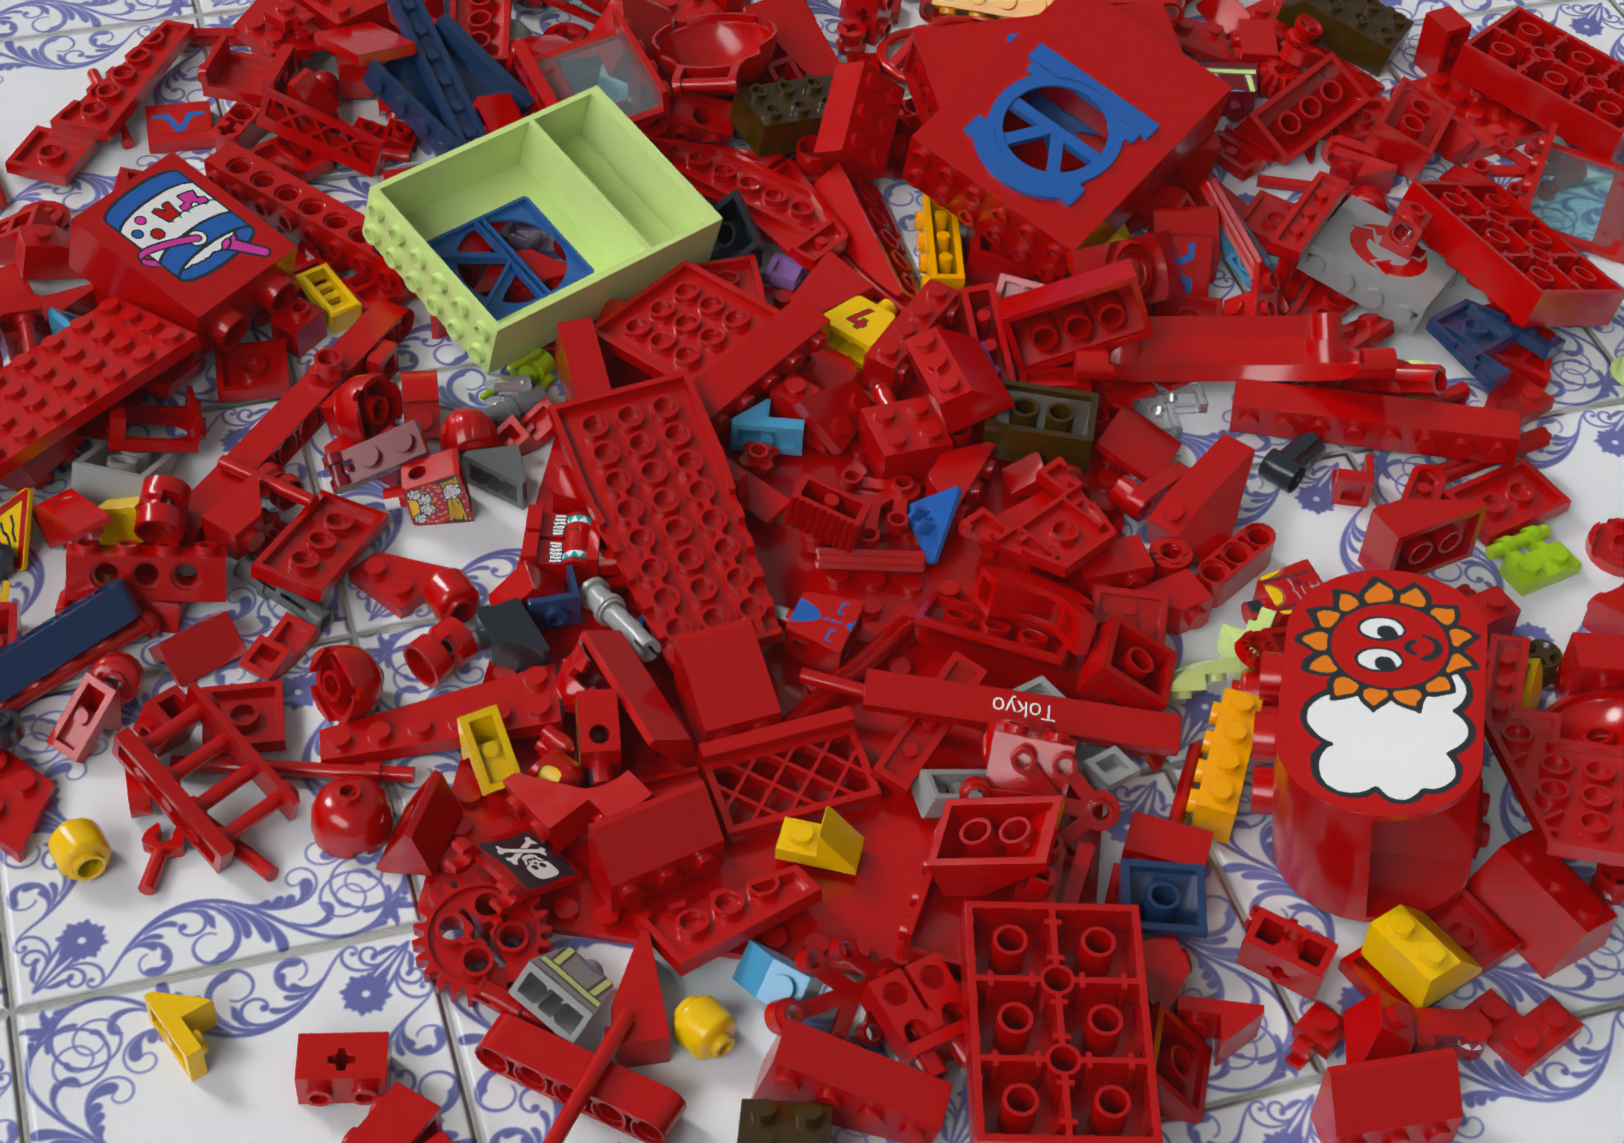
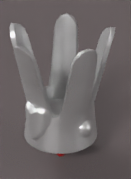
[484,372,538,407]

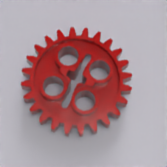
[412,871,553,1008]

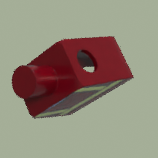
[1200,62,1258,123]

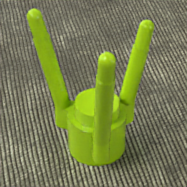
[480,348,555,400]

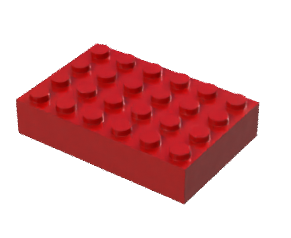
[1450,6,1624,161]
[1397,180,1624,329]
[959,901,1163,1143]

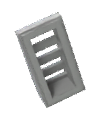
[911,769,987,818]

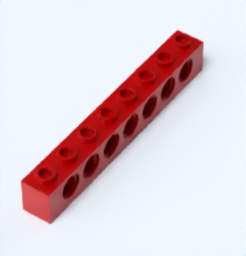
[204,141,410,297]

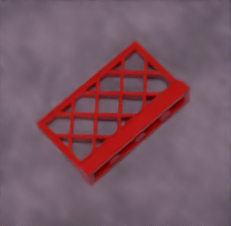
[696,705,882,840]

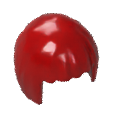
[439,408,500,452]

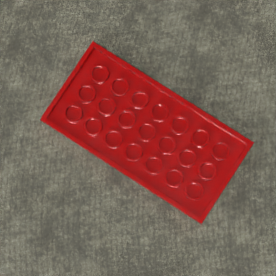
[0,297,202,480]

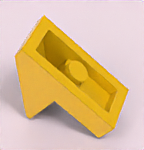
[457,704,521,796]
[775,806,865,875]
[144,991,218,1081]

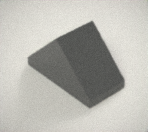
[463,445,528,510]

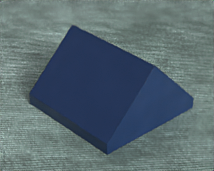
[1117,858,1208,938]

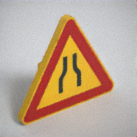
[0,488,35,571]

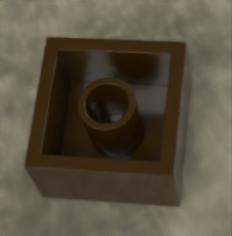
[737,1098,832,1143]

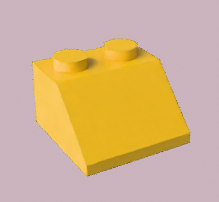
[1361,904,1482,1008]

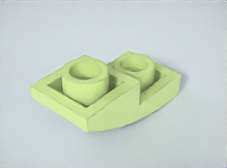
[1169,657,1240,700]

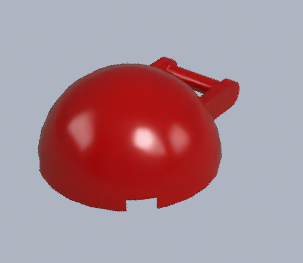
[652,13,777,98]

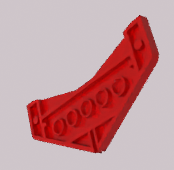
[647,137,848,271]

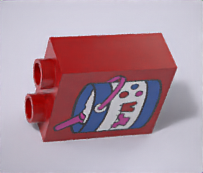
[69,151,299,363]

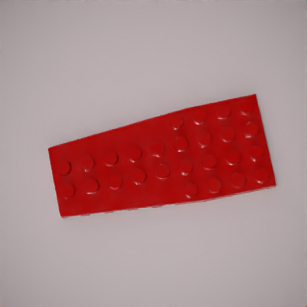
[548,370,783,672]

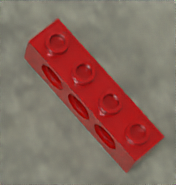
[66,539,227,602]

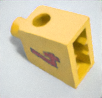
[824,296,897,370]

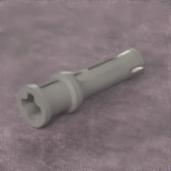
[579,577,661,662]

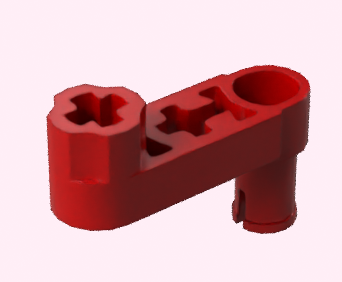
[1108,461,1190,522]

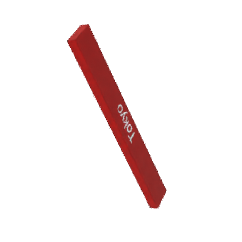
[862,668,1181,757]

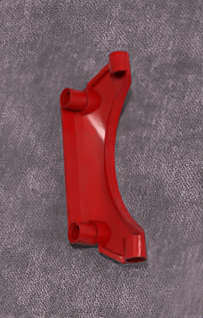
[1073,313,1397,382]

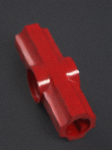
[1341,359,1448,398]

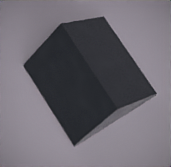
[709,188,765,269]

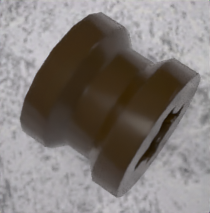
[1528,639,1563,687]

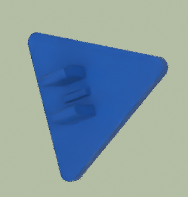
[906,486,962,565]

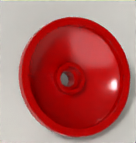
[1544,688,1624,747]

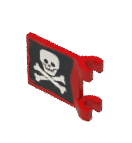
[444,827,584,915]

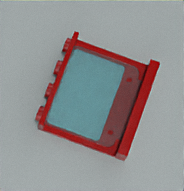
[512,8,672,126]
[1518,122,1624,265]

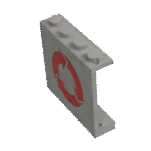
[1296,195,1460,334]

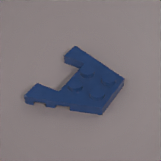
[1425,298,1566,392]

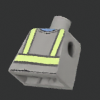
[508,946,614,1044]

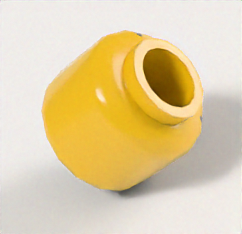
[48,818,112,881]
[672,995,737,1060]

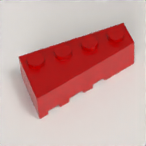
[751,1017,953,1143]

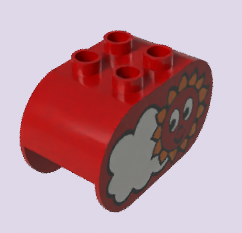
[1251,570,1488,922]

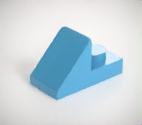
[730,399,804,456]

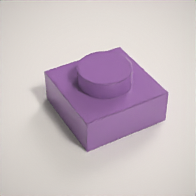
[763,253,806,291]

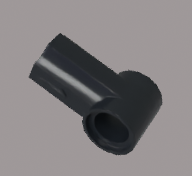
[1258,431,1325,493]

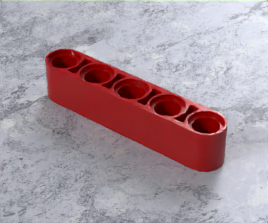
[475,1014,687,1143]

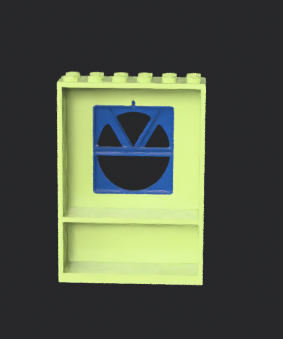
[362,85,723,375]

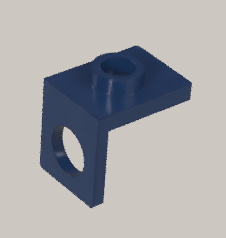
[527,565,581,629]

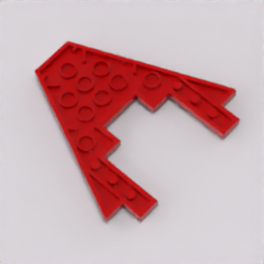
[1484,633,1624,867]

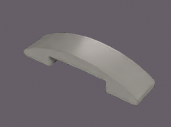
[1012,675,1141,791]

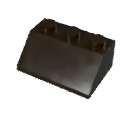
[983,378,1100,473]

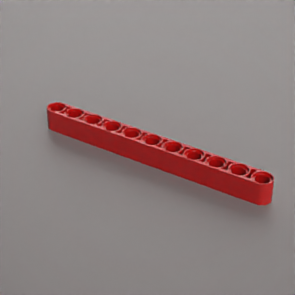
[179,298,415,546]

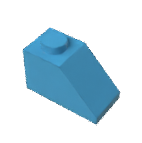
[732,939,823,1016]

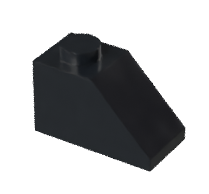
[472,597,551,672]

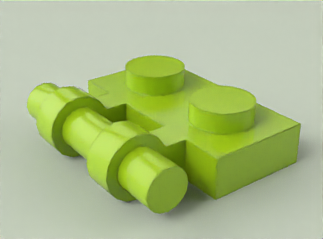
[1485,524,1582,597]

